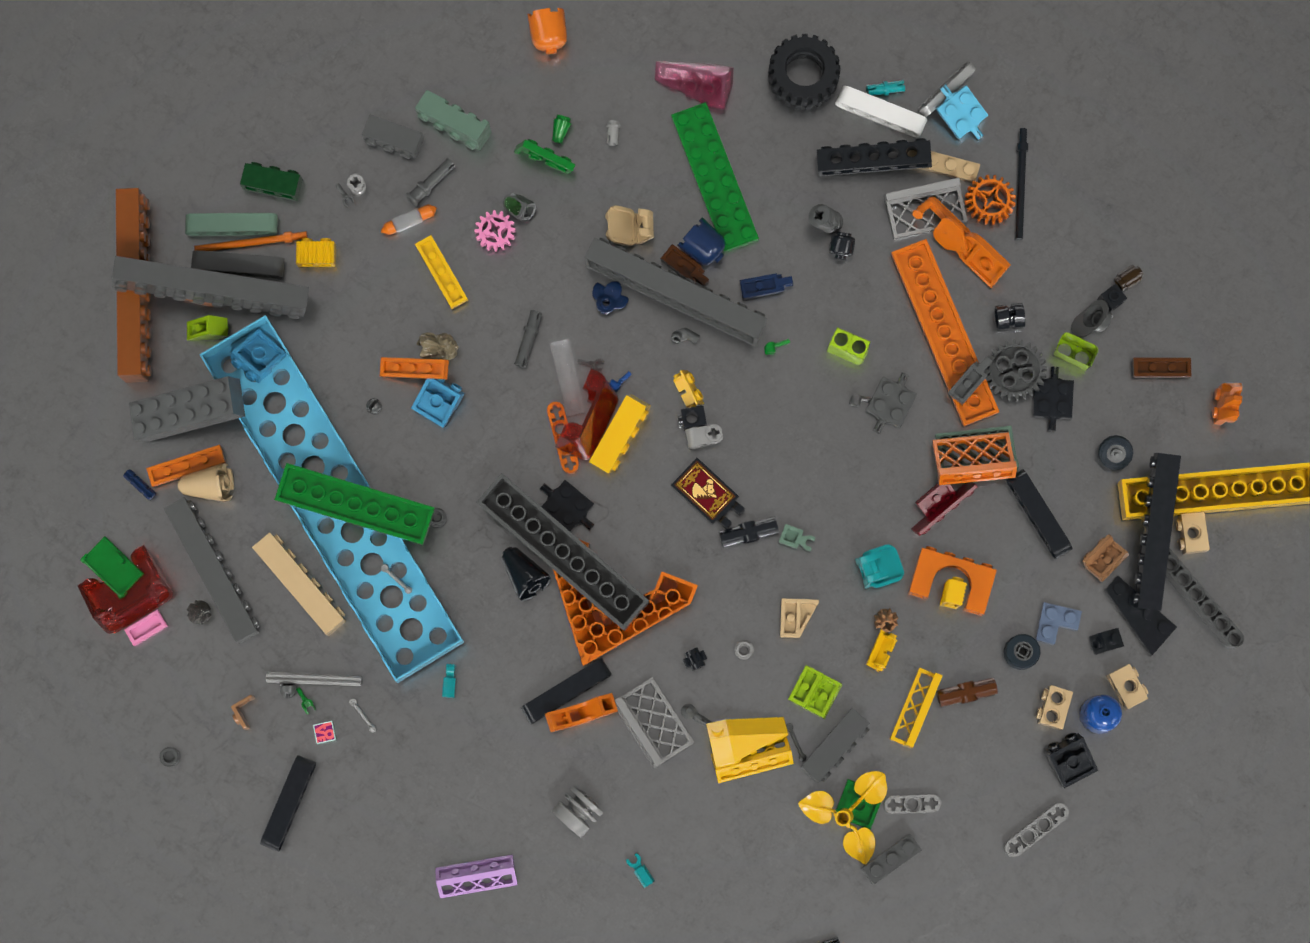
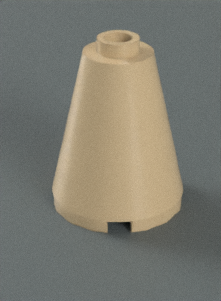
[178,463,234,502]

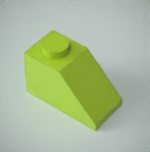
[187,315,229,341]

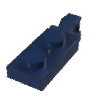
[739,273,793,300]

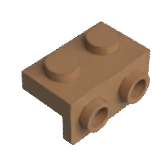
[1083,534,1129,582]

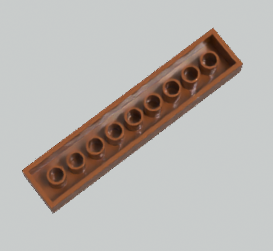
[116,188,152,383]

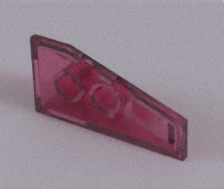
[655,61,734,110]

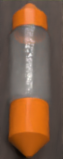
[381,204,437,235]

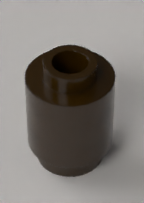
[1114,265,1143,291]

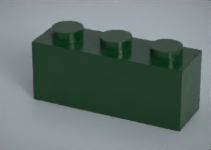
[240,162,303,201]

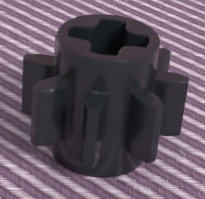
[683,647,707,671]

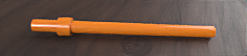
[194,231,308,251]

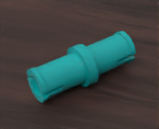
[866,80,905,96]

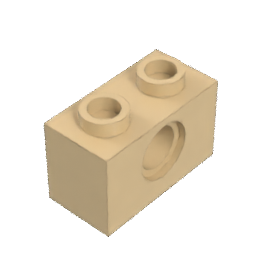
[1175,512,1210,555]
[1106,664,1149,710]

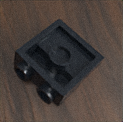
[1044,733,1099,789]

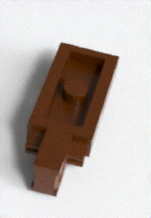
[660,244,709,286]

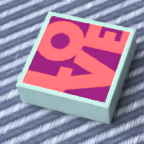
[313,721,337,744]

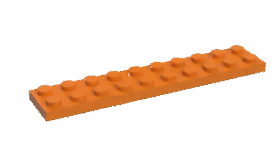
[891,239,1000,427]

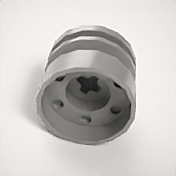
[551,786,603,838]

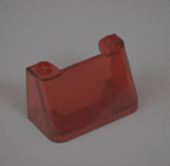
[555,368,619,460]
[77,545,173,634]

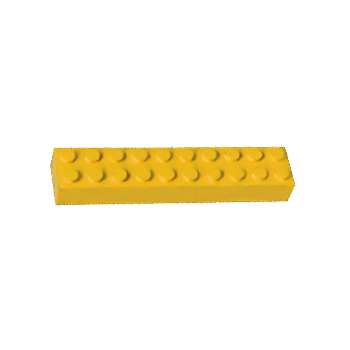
[1118,462,1310,521]

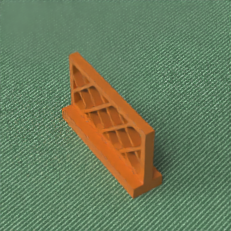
[932,432,1017,485]

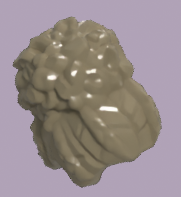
[417,332,459,360]

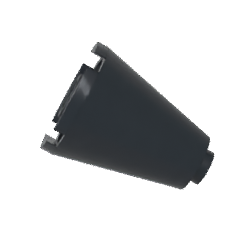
[501,547,551,601]

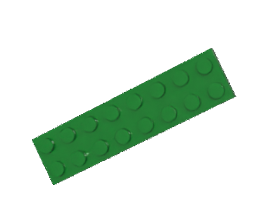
[671,102,759,253]
[274,463,435,545]

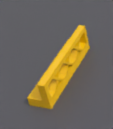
[890,667,943,748]
[711,736,794,783]

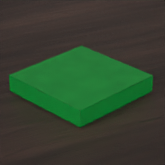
[836,779,881,830]

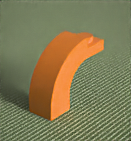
[545,693,618,732]

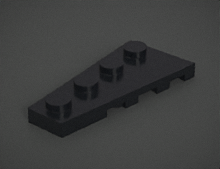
[1104,576,1177,656]

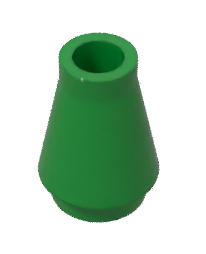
[551,114,571,144]

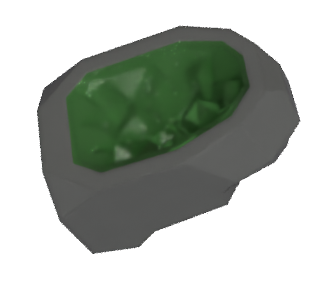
[503,193,537,221]

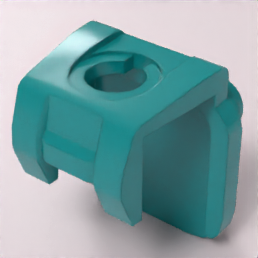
[855,544,904,589]

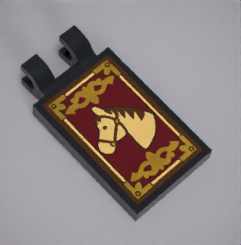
[671,458,745,529]

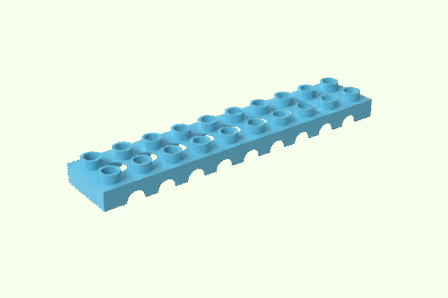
[199,315,464,683]

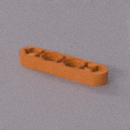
[547,402,579,474]

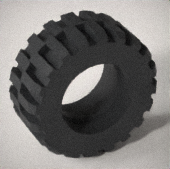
[768,34,841,110]

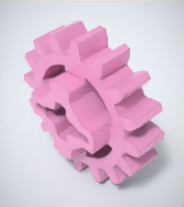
[474,210,516,252]

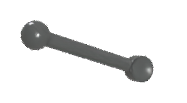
[786,723,807,761]

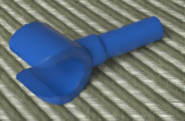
[607,371,632,393]

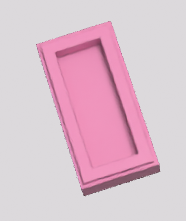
[124,609,168,646]

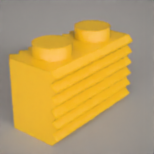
[296,238,336,267]
[940,577,967,609]

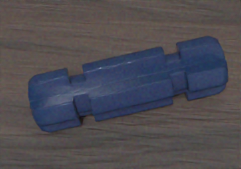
[123,469,156,500]

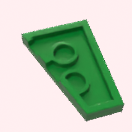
[514,139,576,174]

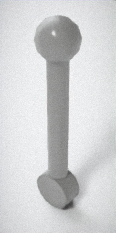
[381,564,412,594]
[349,698,377,732]

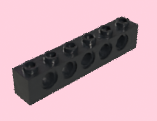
[817,138,932,176]

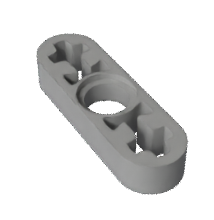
[884,794,941,814]

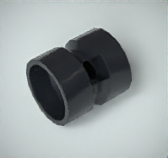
[994,303,1026,330]

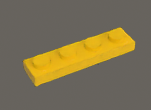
[415,235,468,309]

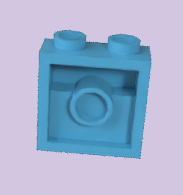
[231,329,286,384]
[411,379,465,428]

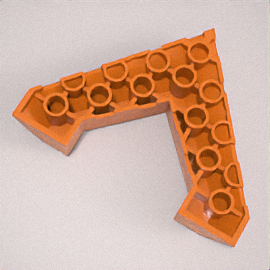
[553,539,698,666]

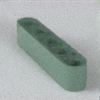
[185,213,278,236]

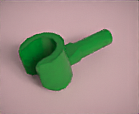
[764,339,790,355]
[296,687,316,714]

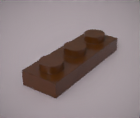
[1132,357,1192,378]

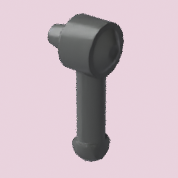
[681,704,712,727]

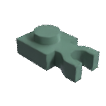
[779,524,815,552]

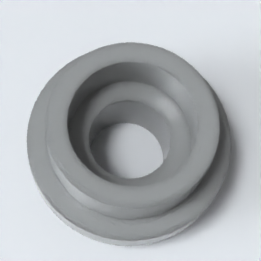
[734,640,754,660]

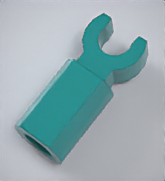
[442,664,456,698]
[626,853,655,888]

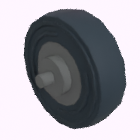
[1098,435,1134,470]

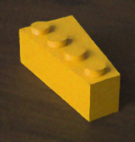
[589,394,651,473]

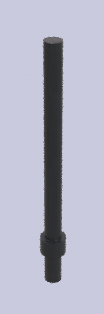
[1015,128,1029,240]

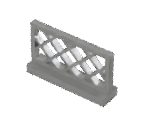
[883,178,968,239]
[615,677,694,769]

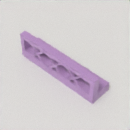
[435,855,518,898]

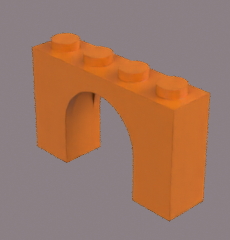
[908,546,997,616]

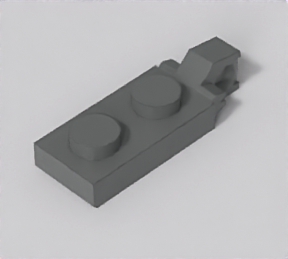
[948,357,992,405]

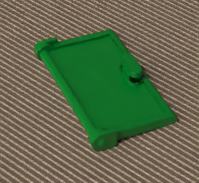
[80,536,144,599]

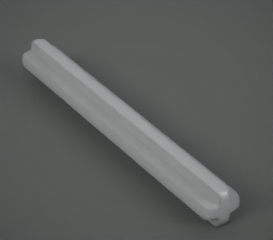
[266,672,362,686]

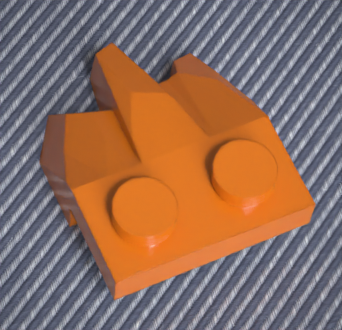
[1212,383,1243,425]

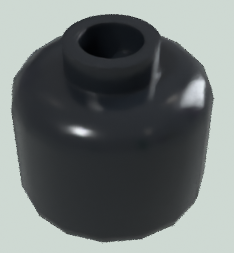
[829,232,855,260]

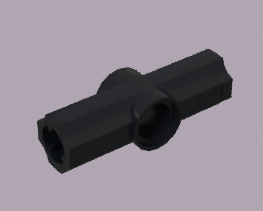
[719,517,779,548]

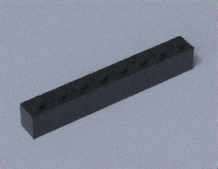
[1132,453,1181,611]

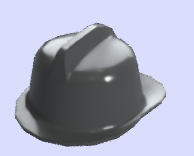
[1071,300,1113,338]

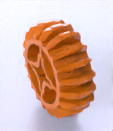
[965,174,1016,226]

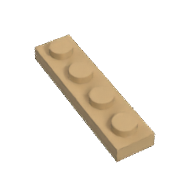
[907,150,980,183]

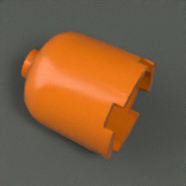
[527,8,567,54]

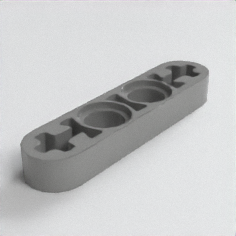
[918,61,976,117]
[1004,803,1069,857]

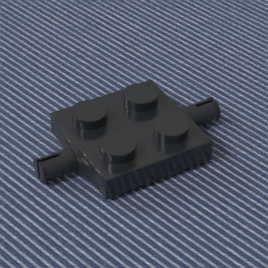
[1033,366,1074,432]
[540,480,595,532]

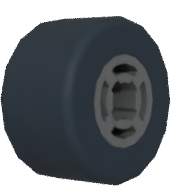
[1004,634,1041,670]

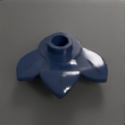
[592,281,629,314]

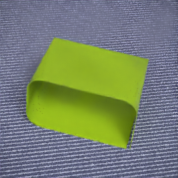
[826,327,870,365]
[1053,332,1098,371]

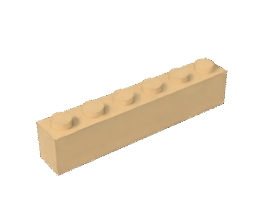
[252,532,346,636]

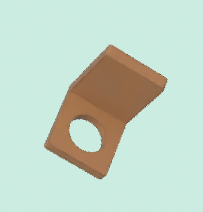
[231,695,255,730]

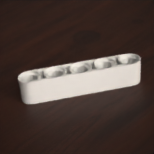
[835,86,927,138]

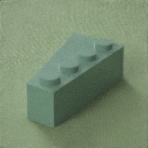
[415,90,492,151]

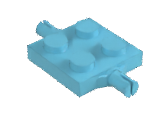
[936,84,988,140]

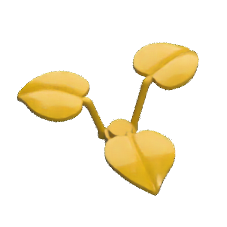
[798,771,887,864]

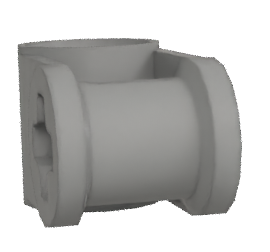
[685,424,723,449]

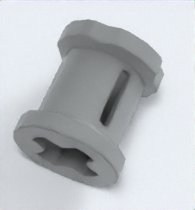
[347,174,366,195]

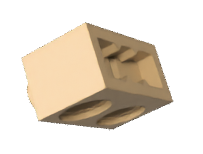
[1036,685,1073,730]

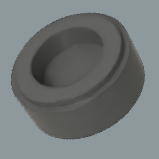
[159,747,180,767]

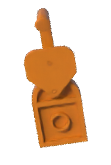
[912,197,1011,288]

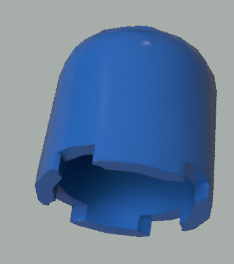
[1079,694,1122,734]

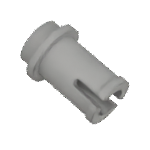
[606,120,621,145]

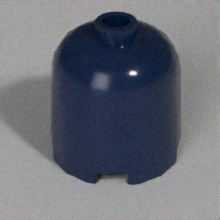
[677,217,726,266]

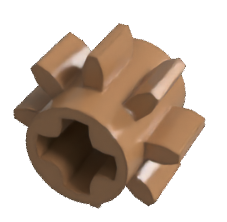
[874,608,898,632]

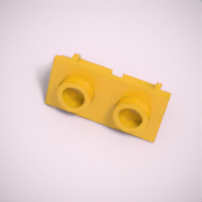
[673,370,704,408]
[866,629,897,672]

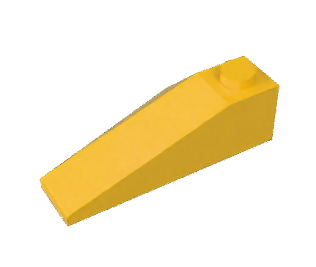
[706,717,788,769]

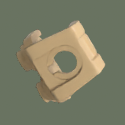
[605,205,654,246]

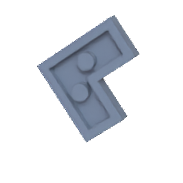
[1035,602,1082,645]

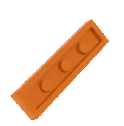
[380,357,449,380]
[146,444,226,487]

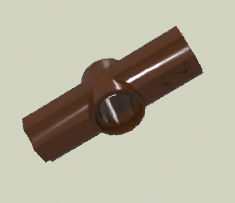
[937,678,998,707]

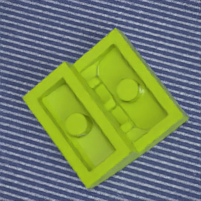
[788,665,842,719]

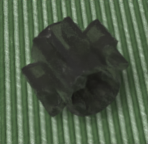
[187,600,212,624]

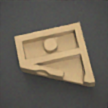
[780,598,819,638]

